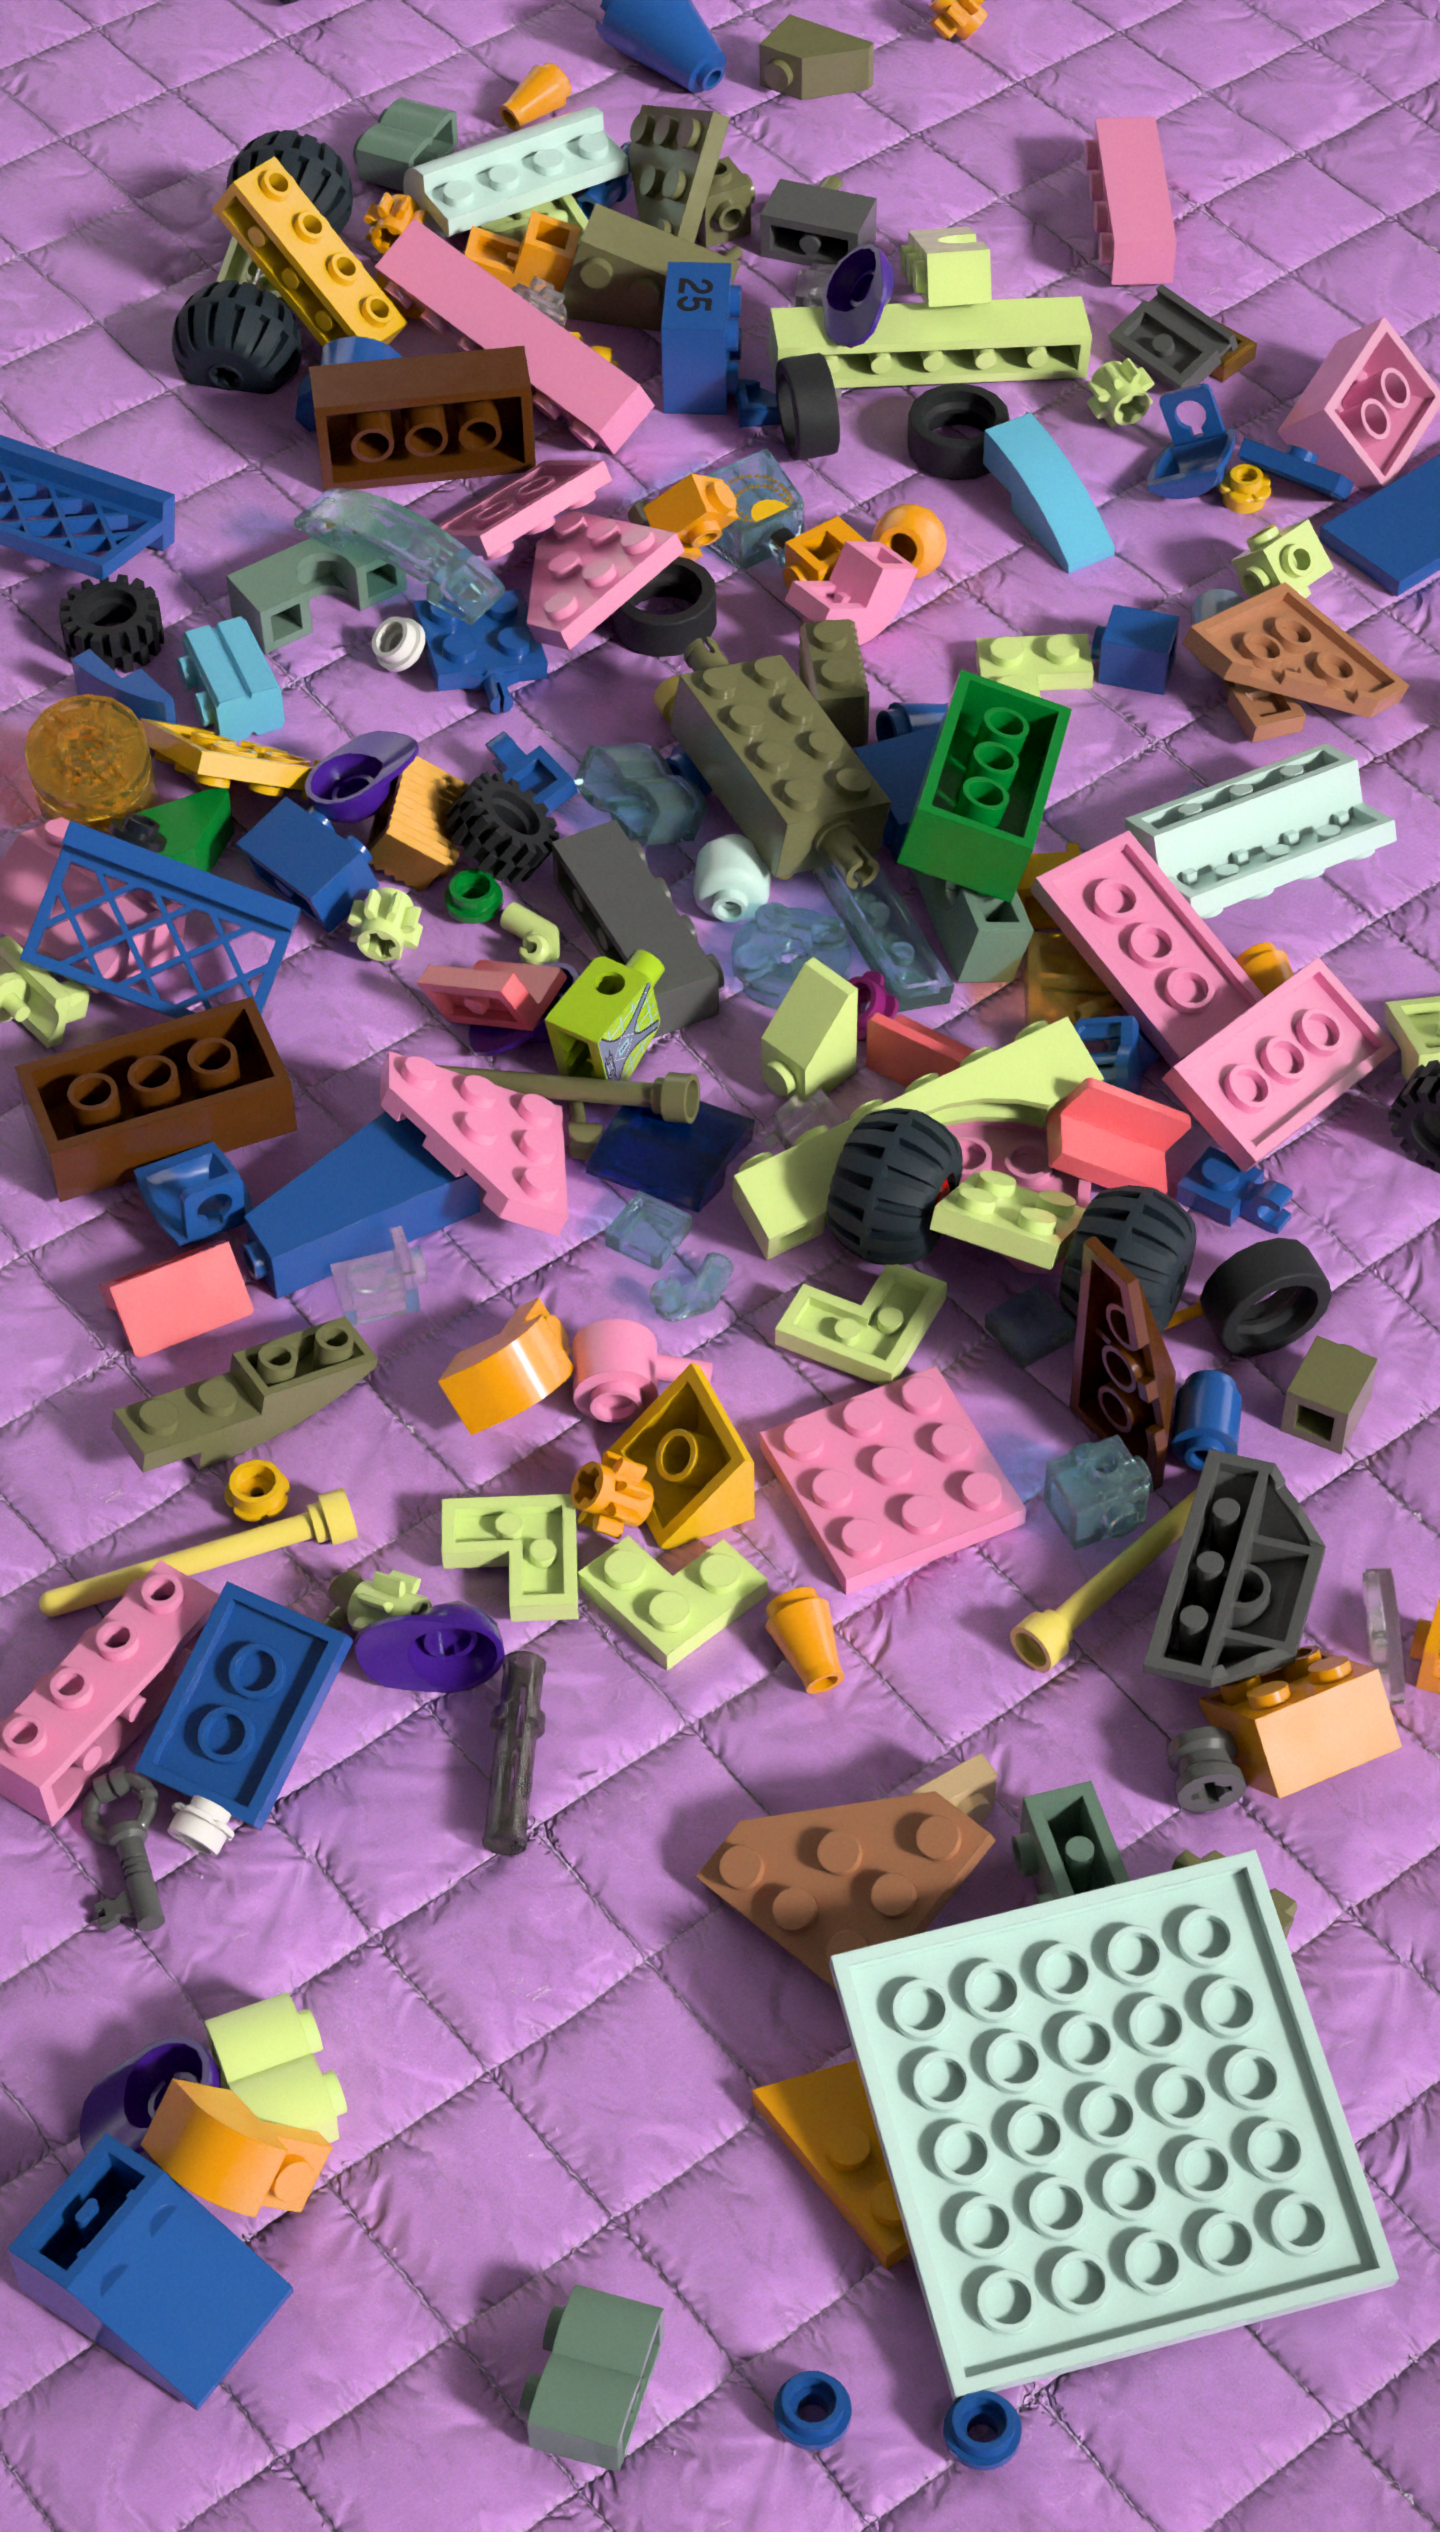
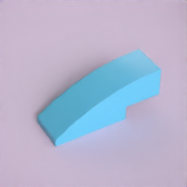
[983,413,1115,574]

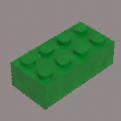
[897,669,1072,903]

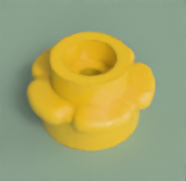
[1218,464,1271,514]
[224,1460,290,1522]

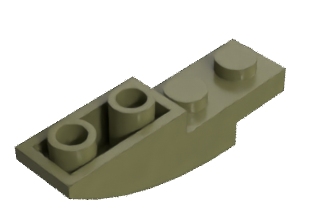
[111,1316,378,1473]

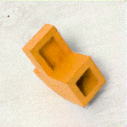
[464,211,581,307]
[438,1297,575,1436]
[140,2078,333,2218]

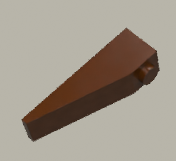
[1069,1236,1176,1492]

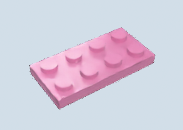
[1030,830,1265,1068]
[1162,957,1399,1173]

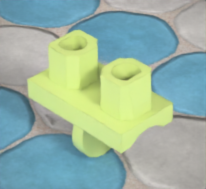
[0,936,90,1048]

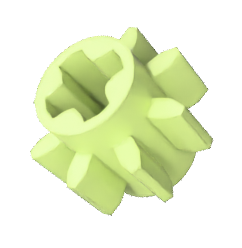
[1086,358,1154,428]
[347,887,423,961]
[347,1570,432,1632]

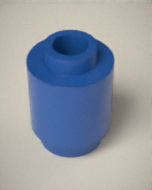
[1172,1370,1242,1471]

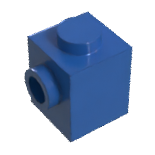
[1091,604,1180,695]

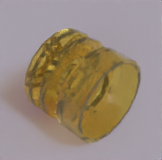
[24,694,159,836]

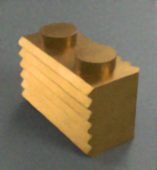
[366,756,469,892]

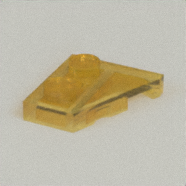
[1024,932,1125,1028]

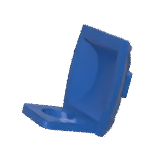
[1147,383,1236,499]
[134,1141,254,1247]

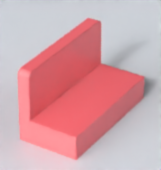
[417,960,567,1031]
[866,1012,976,1087]
[1046,1078,1191,1194]
[99,1239,254,1358]

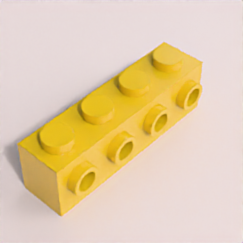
[212,156,408,347]

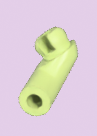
[500,902,560,965]

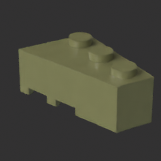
[553,203,740,331]

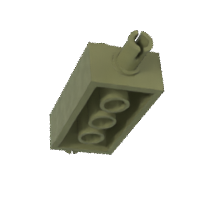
[669,637,891,889]

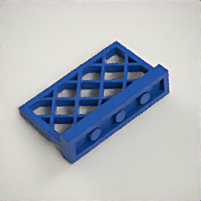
[0,435,175,581]
[20,820,301,1019]

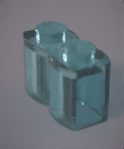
[574,742,709,846]

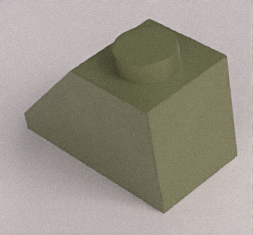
[759,14,874,100]

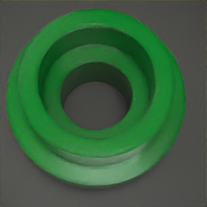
[444,869,504,924]

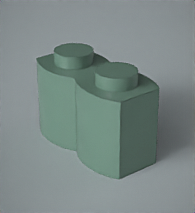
[353,98,458,192]
[518,2284,665,2472]

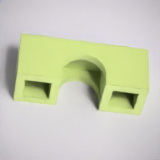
[900,226,992,307]

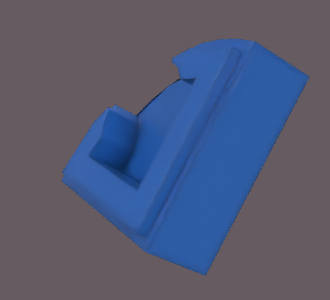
[734,379,780,428]

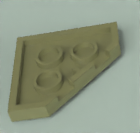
[628,105,730,243]

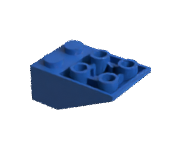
[7,2133,294,2411]

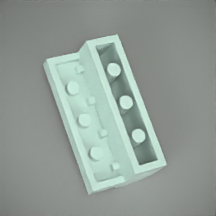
[403,106,629,238]
[1125,743,1397,919]

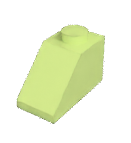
[761,957,858,1111]

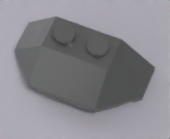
[1143,1449,1326,1688]

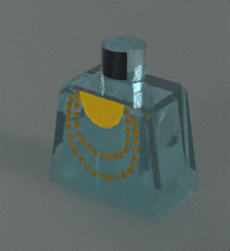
[705,448,804,569]

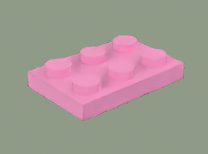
[422,460,612,561]

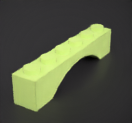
[732,1016,1104,1260]

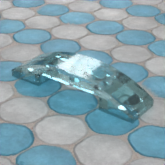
[294,488,505,625]

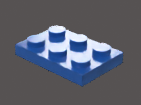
[134,1581,354,1831]

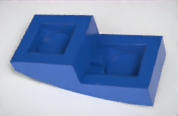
[71,649,177,735]

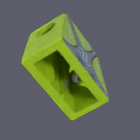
[545,949,665,1106]

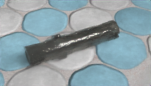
[482,1651,546,1855]

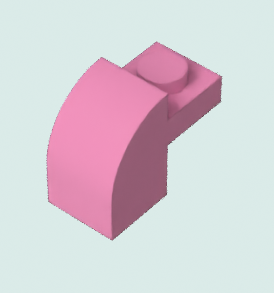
[784,541,918,645]

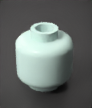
[693,834,771,922]

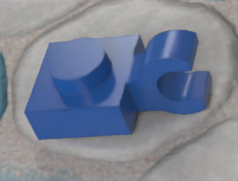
[485,731,578,817]
[1176,1146,1293,1234]

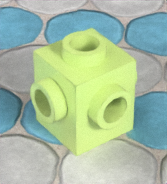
[1231,519,1333,598]

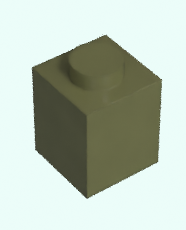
[1280,1336,1378,1454]

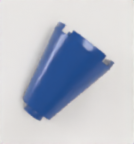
[596,0,726,93]

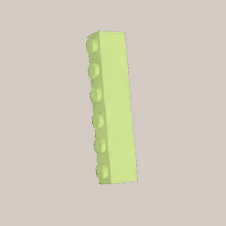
[768,296,1092,391]

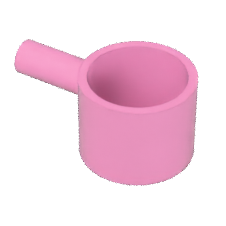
[572,1319,712,1423]

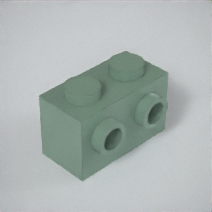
[1012,1781,1130,1905]

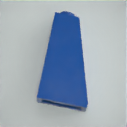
[241,1111,480,1299]

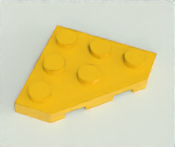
[137,718,321,800]

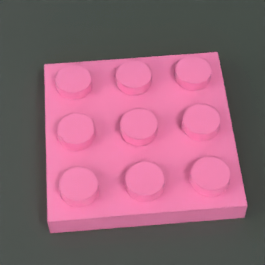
[760,1365,1026,1595]

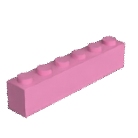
[375,218,655,455]

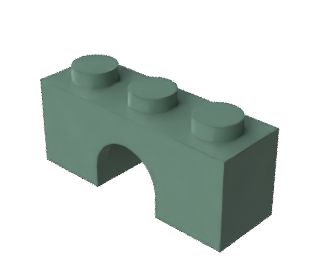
[226,512,407,654]
[911,868,1034,982]

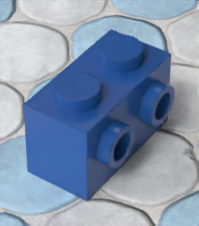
[236,796,379,934]

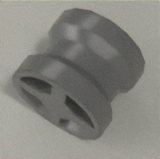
[1166,1726,1246,1812]

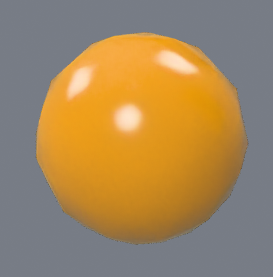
[871,504,947,580]

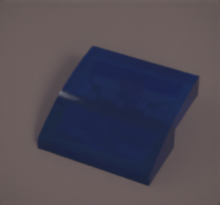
[586,1101,755,1213]

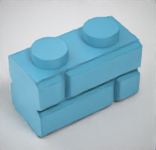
[176,616,285,742]

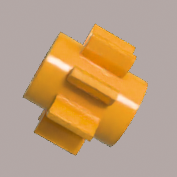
[928,0,988,41]
[363,192,427,255]
[571,1451,654,1539]

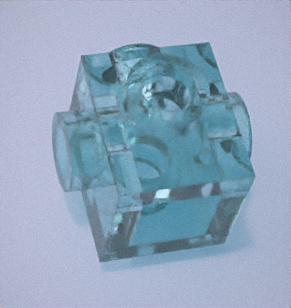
[1043,1434,1153,1551]

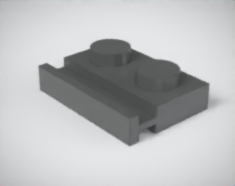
[1108,284,1238,390]

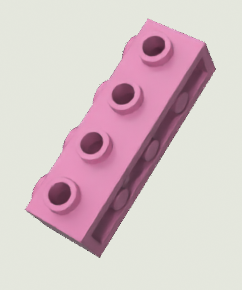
[1084,116,1177,286]
[0,1560,220,1827]

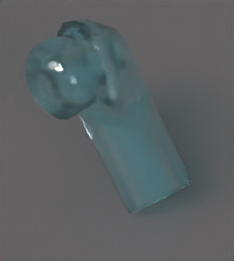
[649,1252,734,1322]

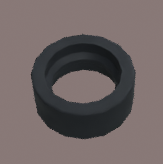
[775,353,840,461]
[907,383,1010,480]
[613,557,717,657]
[1200,1238,1332,1357]

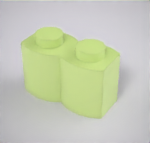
[204,1992,347,2143]

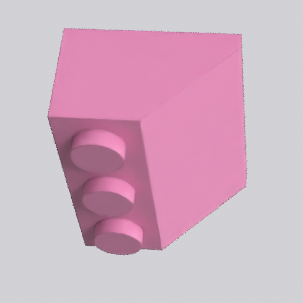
[1277,317,1440,493]
[0,817,186,994]

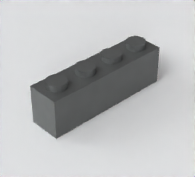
[552,820,724,1038]

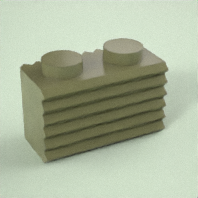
[798,619,870,748]

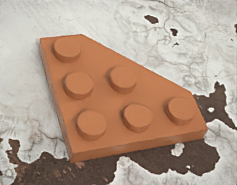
[1181,582,1410,718]
[695,1791,996,1990]

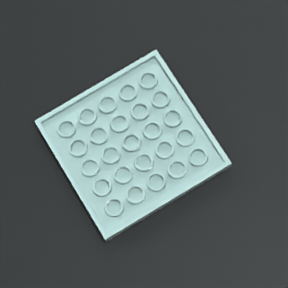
[829,1850,1399,2403]

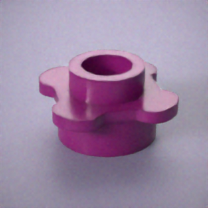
[848,970,899,1041]

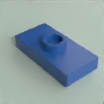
[1237,437,1355,502]

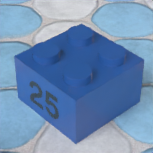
[661,262,742,415]

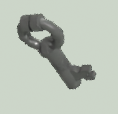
[81,1766,165,1932]

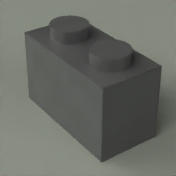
[760,179,877,271]

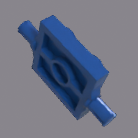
[413,572,548,714]

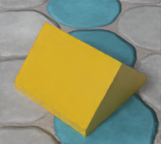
[608,1363,755,1550]

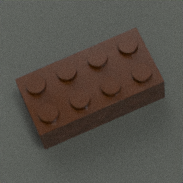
[309,346,536,493]
[15,996,297,1202]

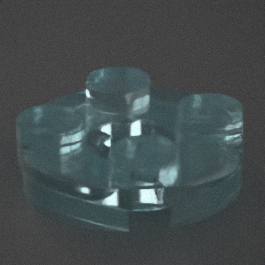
[731,902,851,1010]

